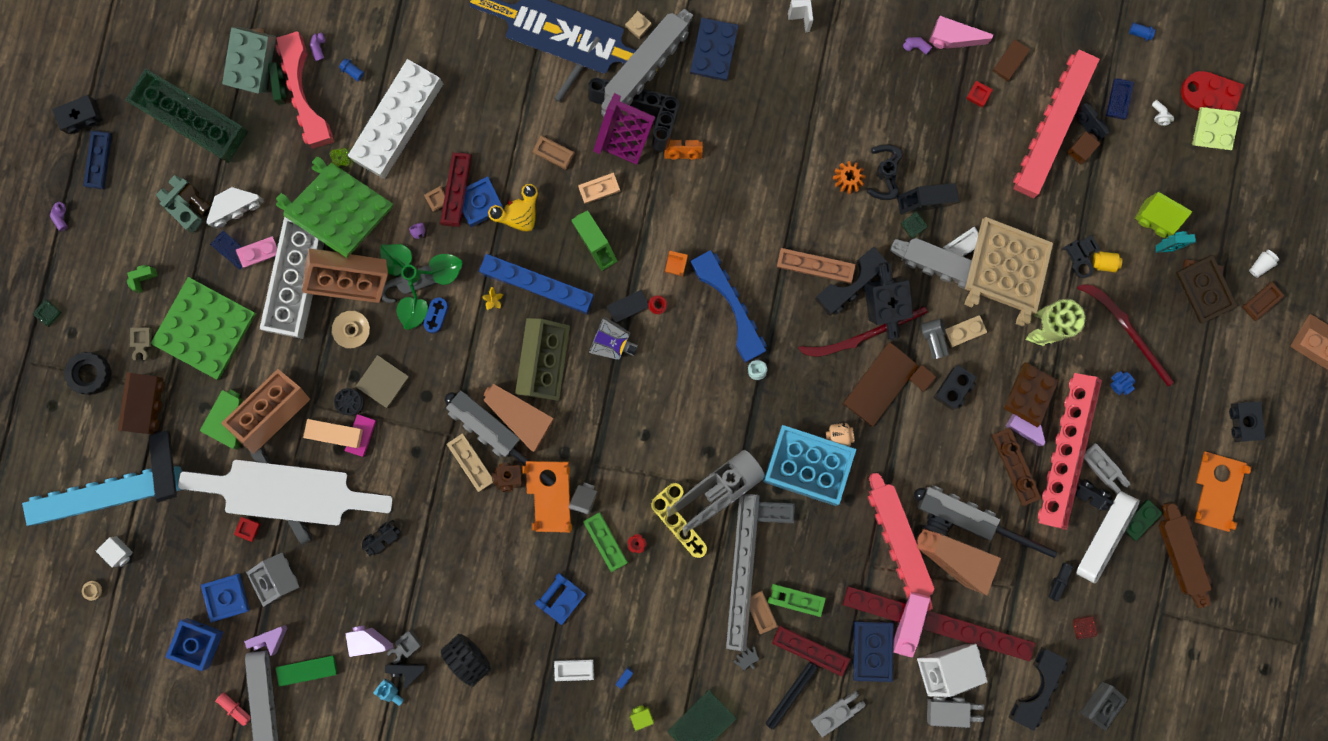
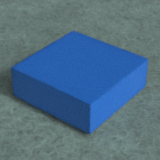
[615,667,633,689]

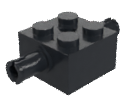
[864,262,913,340]

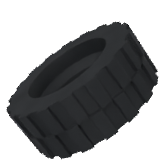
[64,352,112,395]

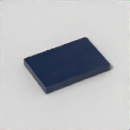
[853,621,894,682]

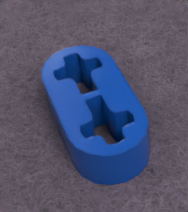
[423,298,448,333]

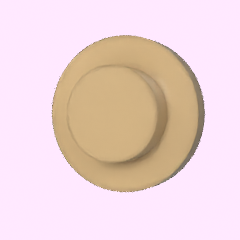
[82,581,102,601]

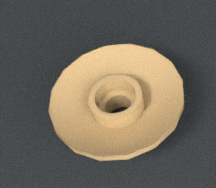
[332,311,370,348]

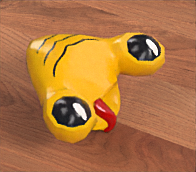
[488,184,538,232]

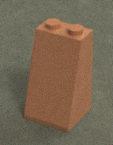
[917,529,1001,595]

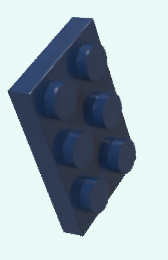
[690,18,738,81]

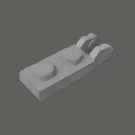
[1083,443,1130,495]
[810,691,866,737]

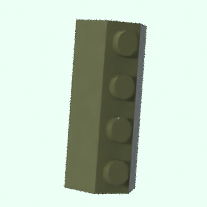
[515,318,570,401]

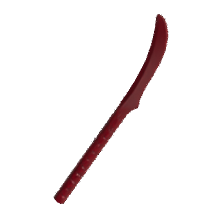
[1076,284,1174,386]
[798,306,927,357]

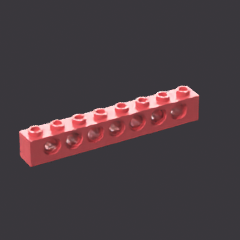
[1038,373,1102,530]

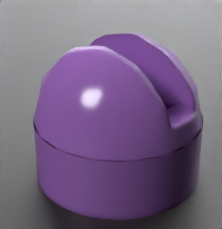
[409,223,426,239]

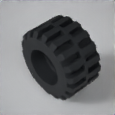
[440,634,491,687]

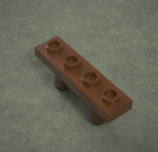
[991,427,1041,506]

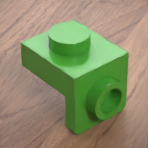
[127,265,158,293]

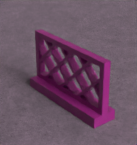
[593,93,655,165]

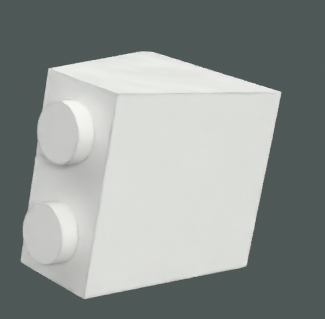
[917,644,987,697]

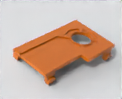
[1194,452,1252,532]
[522,461,572,532]

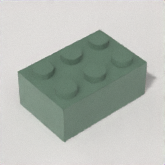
[222,27,276,94]

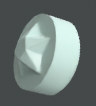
[748,360,767,380]

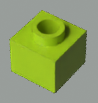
[630,705,654,731]

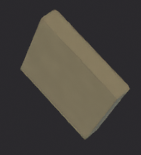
[355,355,410,408]

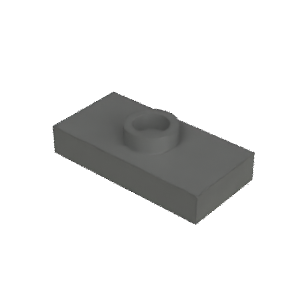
[757,502,795,523]

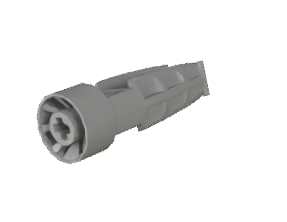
[667,450,765,536]

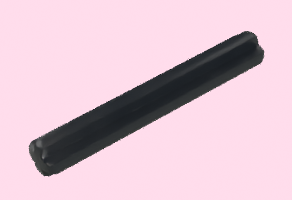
[766,662,818,730]

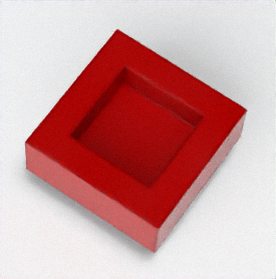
[966,81,993,107]
[234,516,261,542]

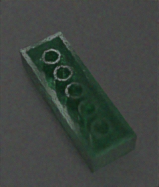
[125,68,248,164]

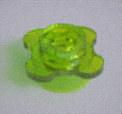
[330,148,350,167]

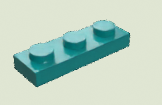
[1155,232,1196,253]

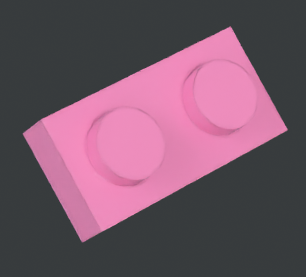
[236,236,277,268]

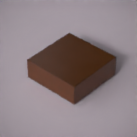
[909,365,936,392]

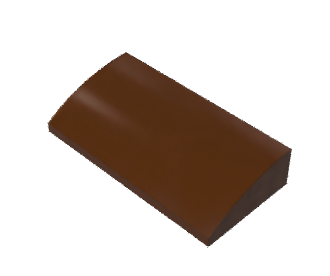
[842,342,918,427]

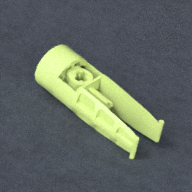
[1026,300,1085,346]

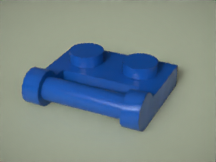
[535,573,586,625]

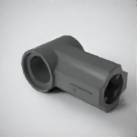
[921,318,950,359]

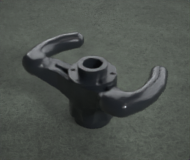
[867,144,903,200]

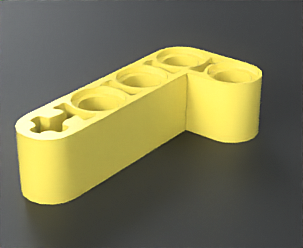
[651,483,707,558]

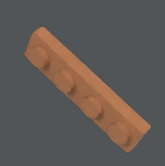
[776,248,856,284]

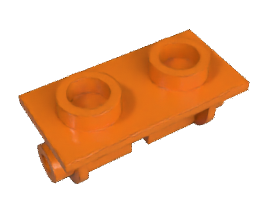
[665,140,703,160]

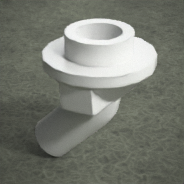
[1152,100,1174,126]

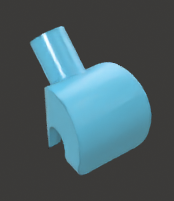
[373,679,404,706]

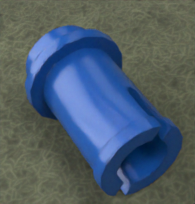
[1129,22,1155,41]
[339,59,365,82]

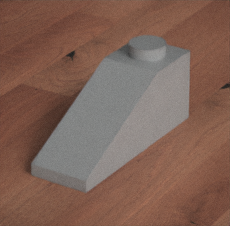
[569,483,598,514]

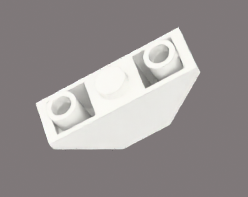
[206,187,264,228]

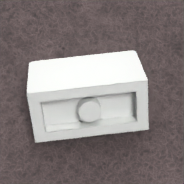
[788,0,813,32]

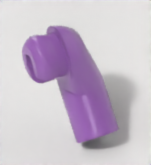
[310,33,326,61]
[903,37,932,54]
[50,202,68,231]

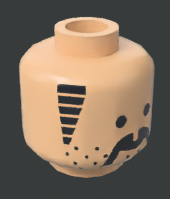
[826,423,854,447]

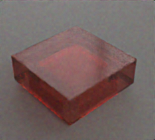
[1072,616,1097,639]

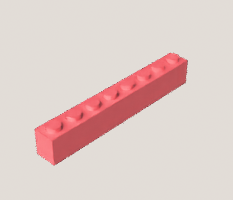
[1013,50,1100,198]

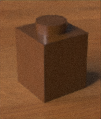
[1066,132,1101,165]

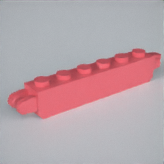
[867,473,934,611]

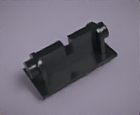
[1075,103,1110,141]
[1075,478,1114,511]
[362,520,401,556]

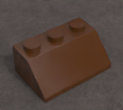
[118,372,165,434]

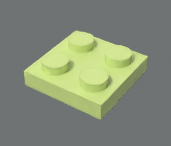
[1192,107,1240,150]

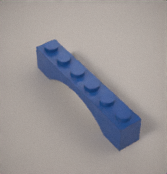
[690,250,767,363]
[479,254,595,315]

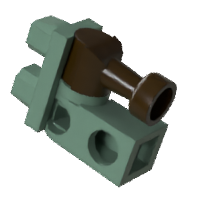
[156,175,212,233]

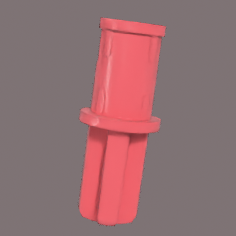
[215,692,251,726]

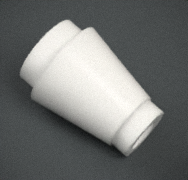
[1249,250,1279,278]

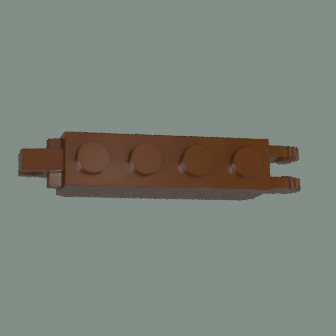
[1158,503,1212,608]

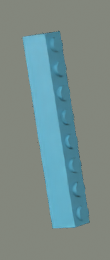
[22,466,183,526]

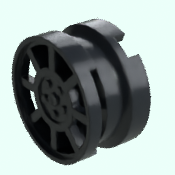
[334,388,364,416]
[923,513,954,537]

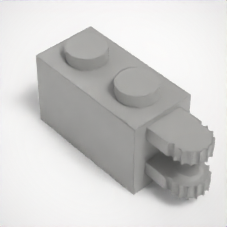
[927,696,984,728]

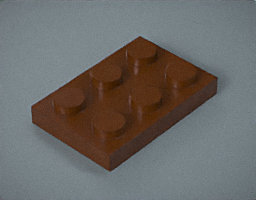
[1003,362,1058,428]

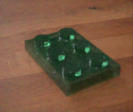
[667,689,736,741]

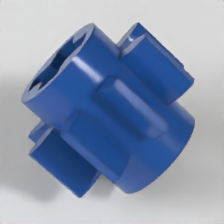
[1110,371,1135,395]

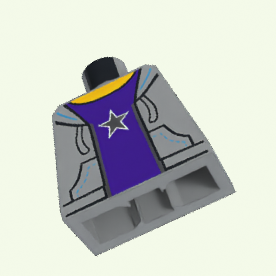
[589,317,638,360]

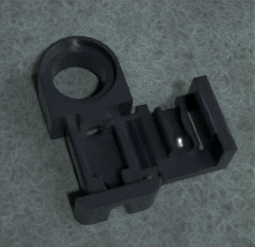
[1062,235,1100,279]

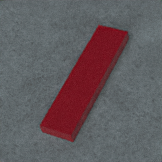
[440,152,472,227]
[772,625,850,677]

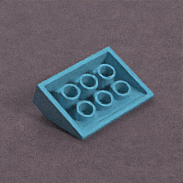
[763,425,856,506]

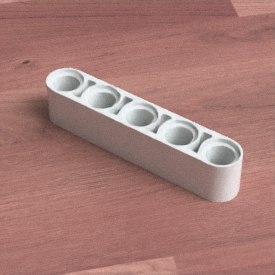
[1077,491,1140,583]

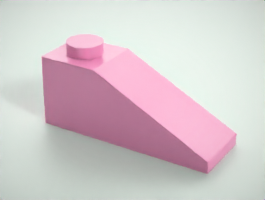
[929,16,993,49]
[893,592,930,658]

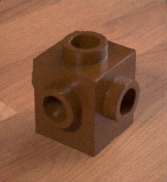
[492,463,522,492]

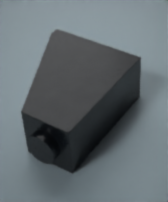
[897,183,959,215]

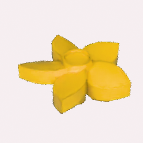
[482,287,503,310]

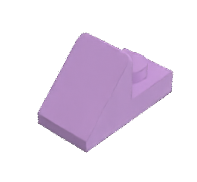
[244,625,287,656]

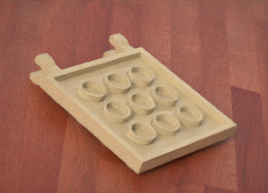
[964,217,1053,326]

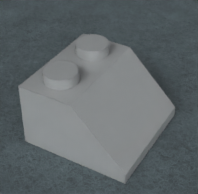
[246,553,299,607]

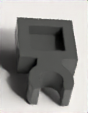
[387,630,423,664]

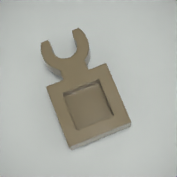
[130,328,152,361]

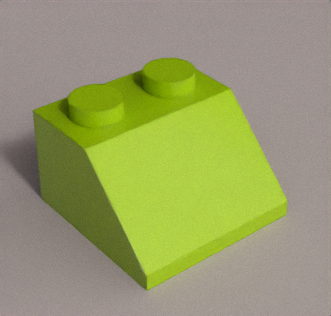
[1134,192,1192,238]

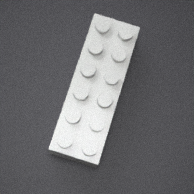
[348,59,443,180]
[260,217,324,339]

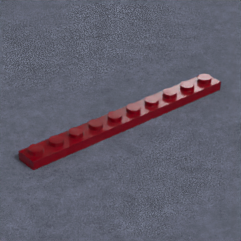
[842,586,1035,662]

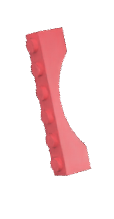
[275,31,334,149]

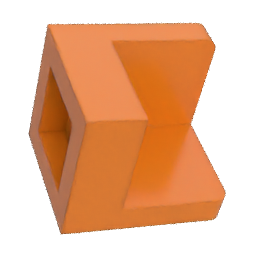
[665,251,688,277]

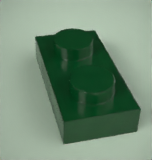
[269,62,287,105]
[1125,500,1162,541]

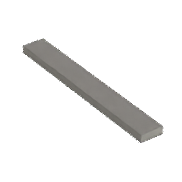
[726,494,760,651]

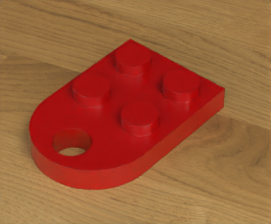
[1181,71,1244,111]

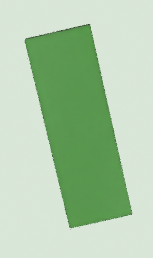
[583,512,628,572]

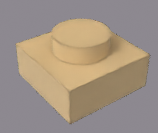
[625,11,652,39]

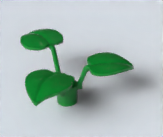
[380,244,463,330]

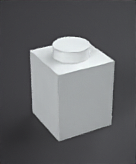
[96,536,133,567]

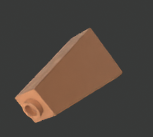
[483,384,555,452]

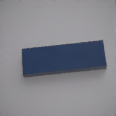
[83,131,112,190]

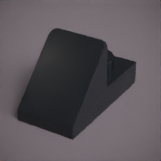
[385,663,428,689]

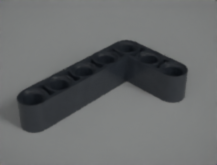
[588,78,679,151]

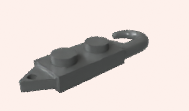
[381,265,437,303]

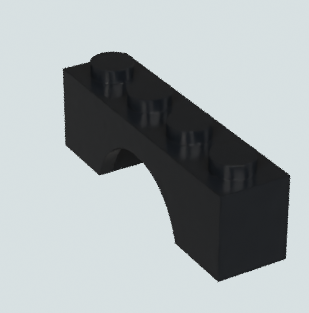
[814,246,887,316]
[1008,647,1067,731]

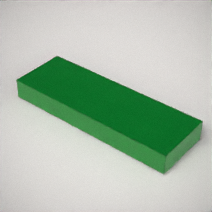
[275,655,338,686]

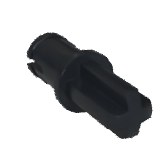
[1048,563,1074,602]

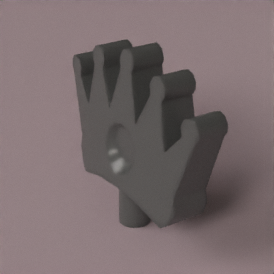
[734,647,759,670]

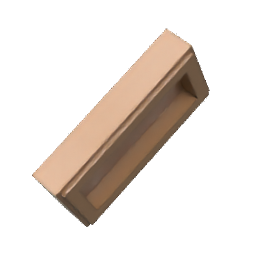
[532,136,575,170]
[750,590,778,634]

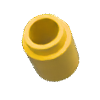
[1092,251,1122,272]

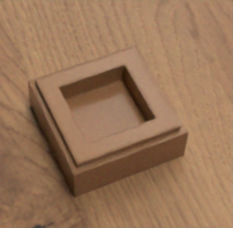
[424,186,445,212]

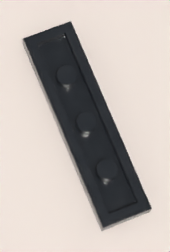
[149,430,177,502]

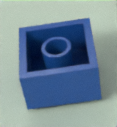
[165,618,223,671]

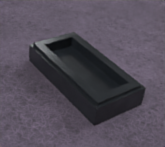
[607,290,649,323]

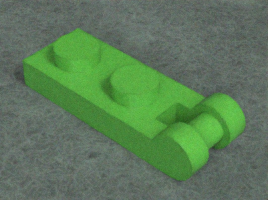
[768,584,826,617]

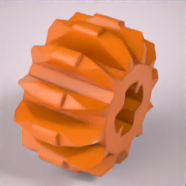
[833,161,866,194]

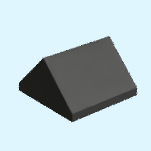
[1080,681,1128,731]

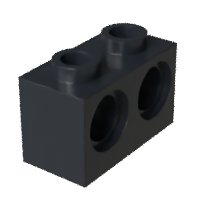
[933,364,977,410]

